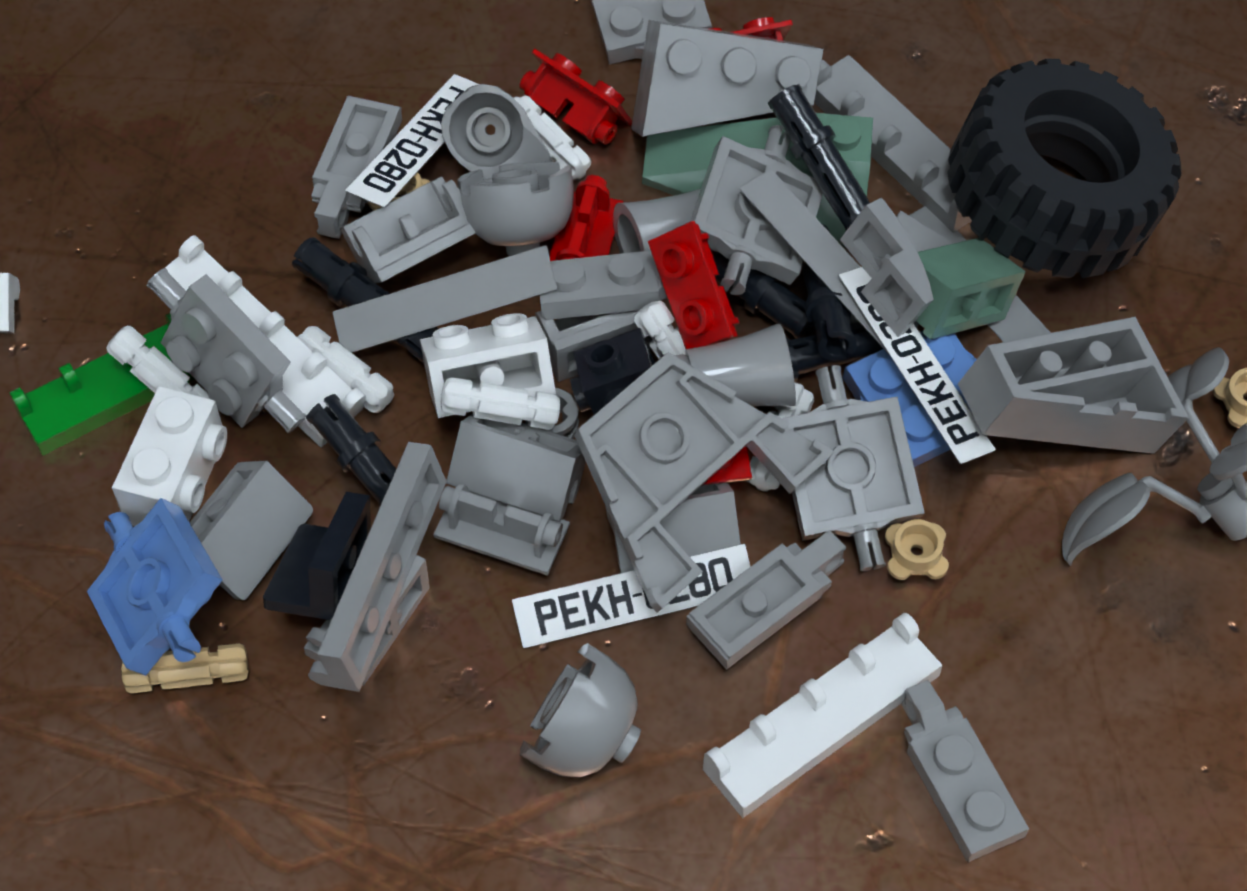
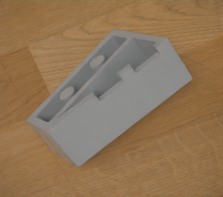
[631,20,823,137]
[958,317,1189,454]

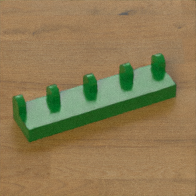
[9,313,195,456]

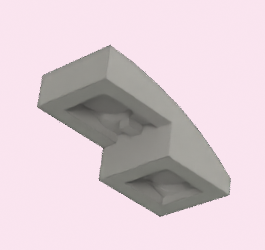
[840,197,934,337]

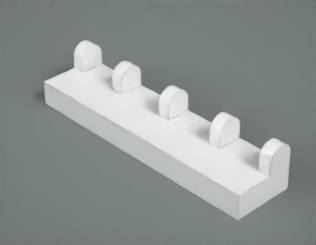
[165,235,366,447]
[703,612,943,818]

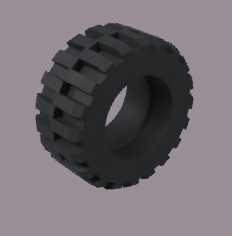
[947,59,1182,278]

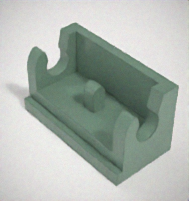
[916,238,1026,339]

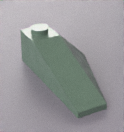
[642,113,873,248]

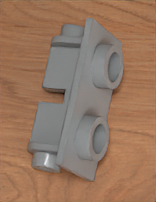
[433,484,570,576]

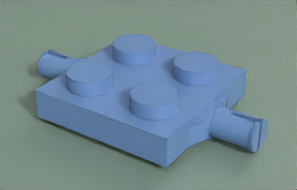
[842,330,978,467]
[87,498,223,675]

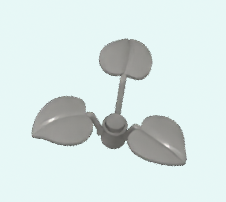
[1062,347,1247,566]

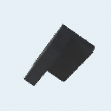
[263,492,371,620]

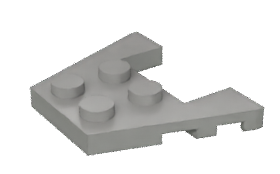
[574,352,835,613]

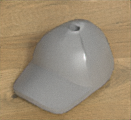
[441,84,552,179]

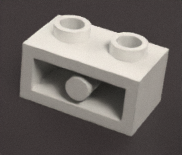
[420,313,556,418]
[112,386,227,526]

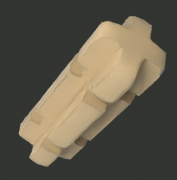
[121,643,249,693]

